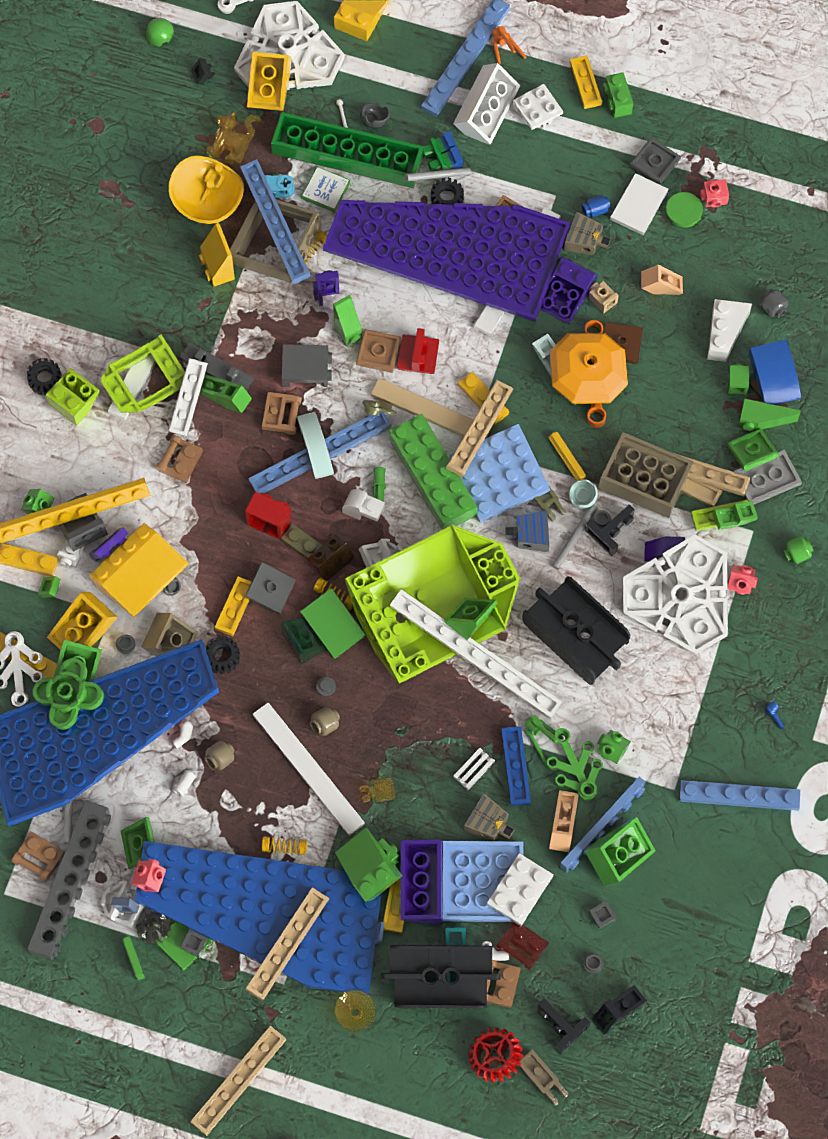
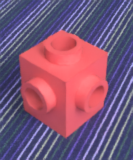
[700,179,729,207]
[727,564,758,595]
[131,859,166,892]

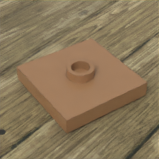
[356,329,401,373]

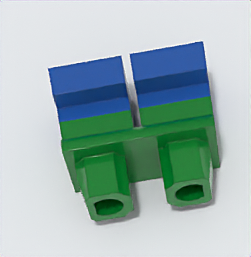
[423,131,463,172]

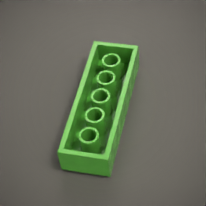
[389,414,478,530]

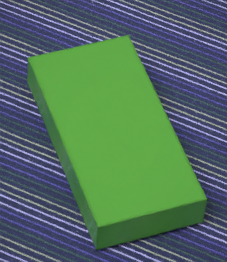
[122,936,145,980]

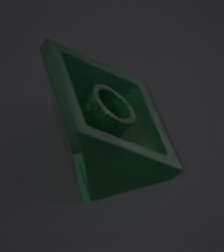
[280,618,327,664]

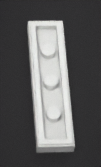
[108,355,156,420]
[168,358,208,437]

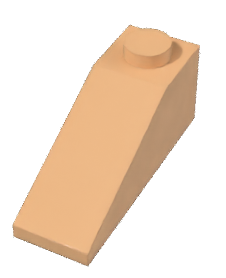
[549,790,579,853]

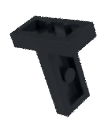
[585,504,635,556]
[592,985,647,1035]
[538,999,591,1055]

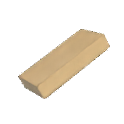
[681,478,722,507]

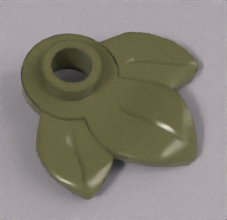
[362,400,397,415]

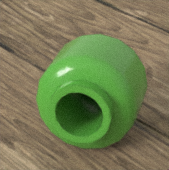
[783,535,814,564]

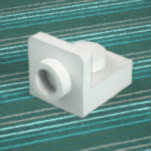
[57,540,86,567]

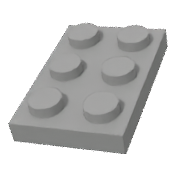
[733,450,802,505]

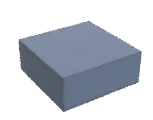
[111,897,139,913]

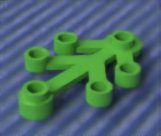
[546,728,603,800]

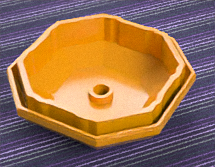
[550,333,628,404]

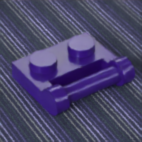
[89,527,128,562]

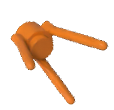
[491,26,526,64]

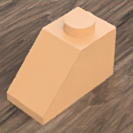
[641,265,683,295]

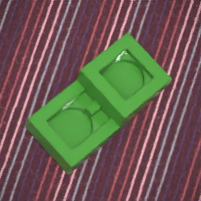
[713,501,758,530]

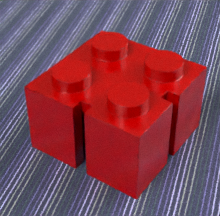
[245,492,292,540]

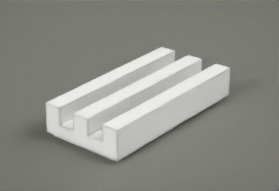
[453,748,495,790]

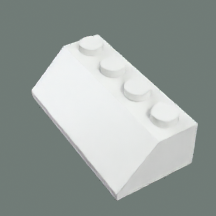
[453,63,520,144]

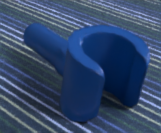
[765,701,785,729]

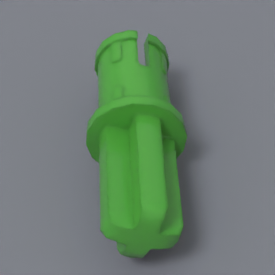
[371,467,387,502]

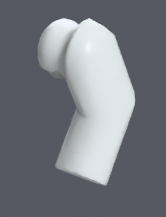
[171,720,193,749]
[481,941,509,961]

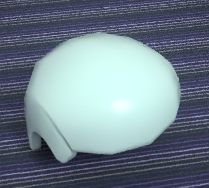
[569,480,598,509]

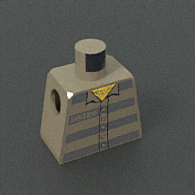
[564,212,611,255]
[464,794,515,841]

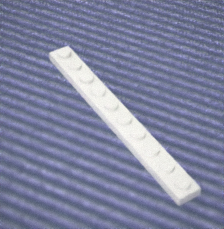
[389,590,562,719]

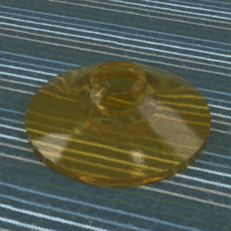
[335,990,376,1031]

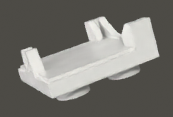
[513,84,563,130]

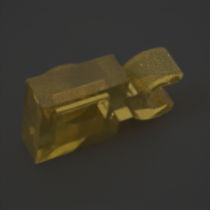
[359,778,396,802]

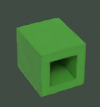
[728,364,749,395]

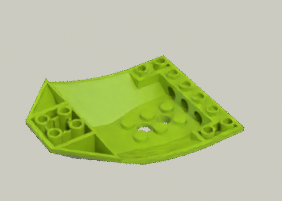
[345,525,520,684]

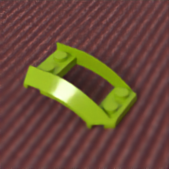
[100,335,185,413]

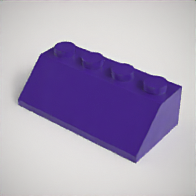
[401,840,443,925]

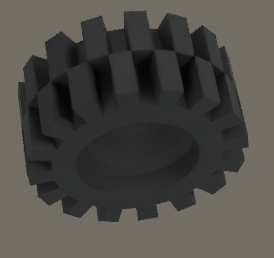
[431,177,464,205]
[27,358,62,395]
[206,636,240,674]

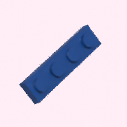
[501,726,531,806]

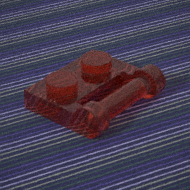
[496,922,549,971]

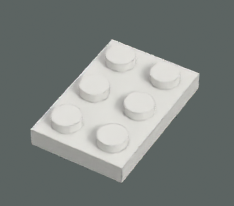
[487,853,554,926]

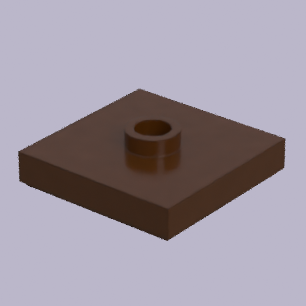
[604,322,643,364]

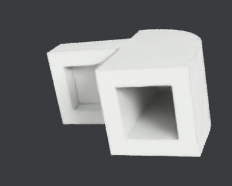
[342,489,385,521]

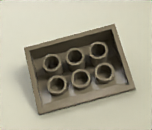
[598,432,693,518]

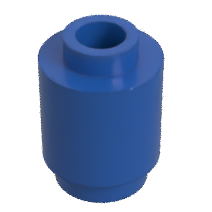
[581,195,610,218]

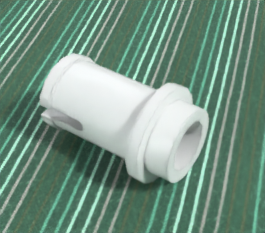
[173,770,196,797]

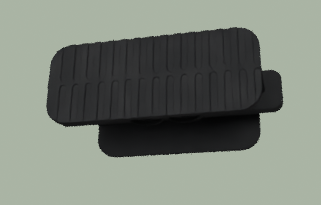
[522,576,631,685]
[381,945,501,1009]

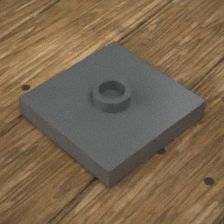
[630,137,681,185]
[245,562,296,615]

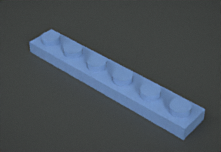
[560,776,645,873]
[679,780,800,811]

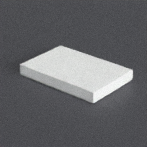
[610,173,668,235]

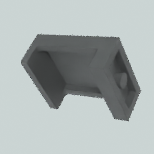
[282,345,332,387]
[58,493,108,552]

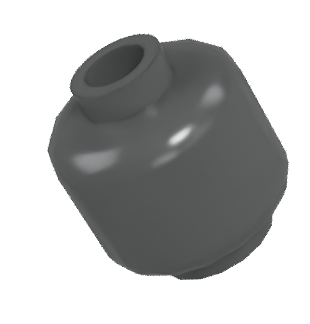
[760,289,789,318]

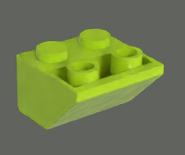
[46,368,100,426]

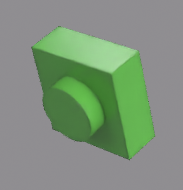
[38,576,61,598]

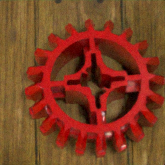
[468,1027,523,1083]

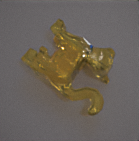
[207,112,261,165]

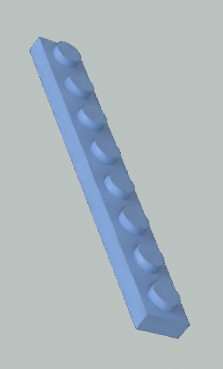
[421,0,510,117]
[241,159,311,284]
[248,411,392,494]

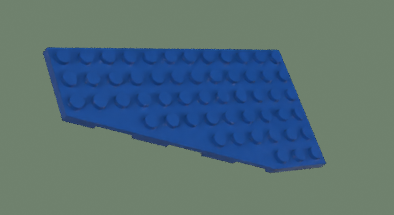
[0,639,219,826]
[135,841,382,996]

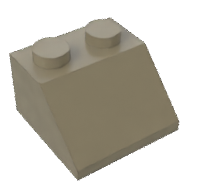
[141,612,198,656]

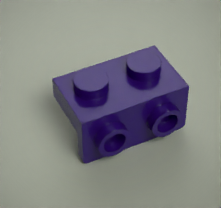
[312,270,340,307]

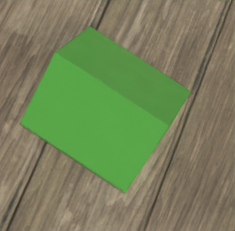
[444,598,497,640]
[54,640,102,682]
[121,817,155,869]

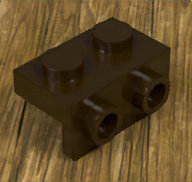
[308,535,354,581]

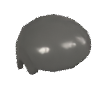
[360,102,390,129]

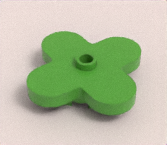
[33,658,104,730]

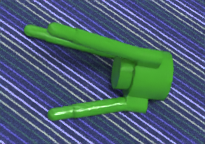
[524,715,564,765]

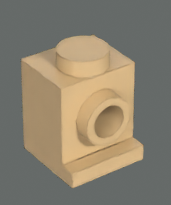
[589,281,619,314]

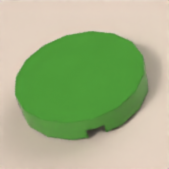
[666,192,703,228]

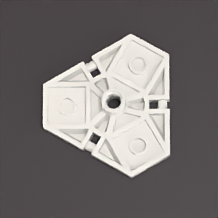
[234,1,344,90]
[623,535,728,654]

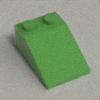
[585,817,656,885]
[335,828,402,902]

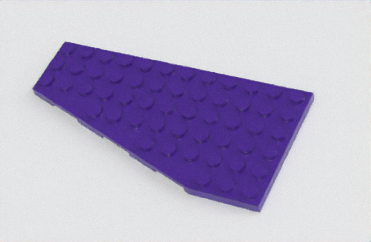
[323,200,570,322]

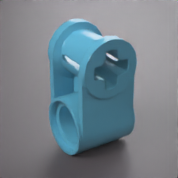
[265,175,295,198]

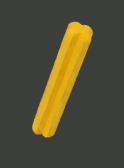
[549,432,586,481]

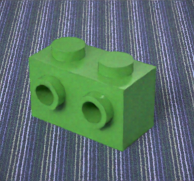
[603,72,633,118]

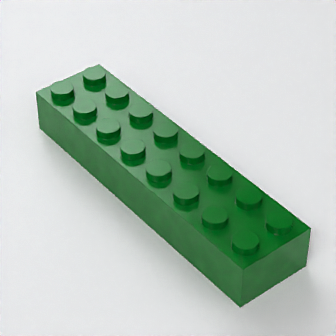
[271,112,424,188]

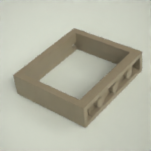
[230,199,322,283]

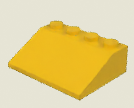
[89,523,189,617]

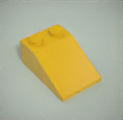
[334,0,389,42]
[247,52,292,111]
[198,223,235,286]
[47,592,118,650]

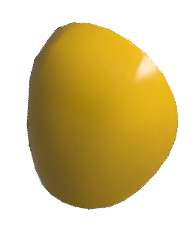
[169,156,244,224]

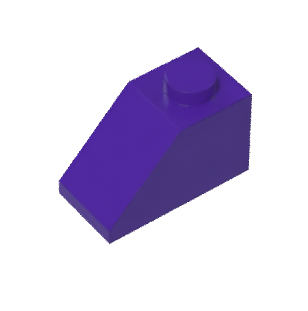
[644,536,685,562]

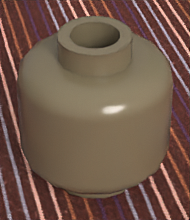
[310,707,340,736]
[205,741,234,770]

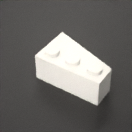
[707,299,752,362]

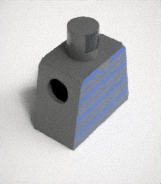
[505,511,550,552]

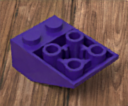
[540,257,598,324]

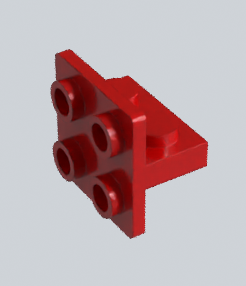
[397,328,439,374]

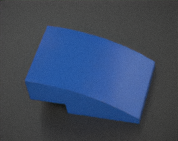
[748,339,801,405]

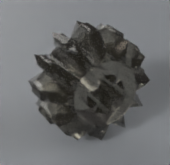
[136,911,171,946]

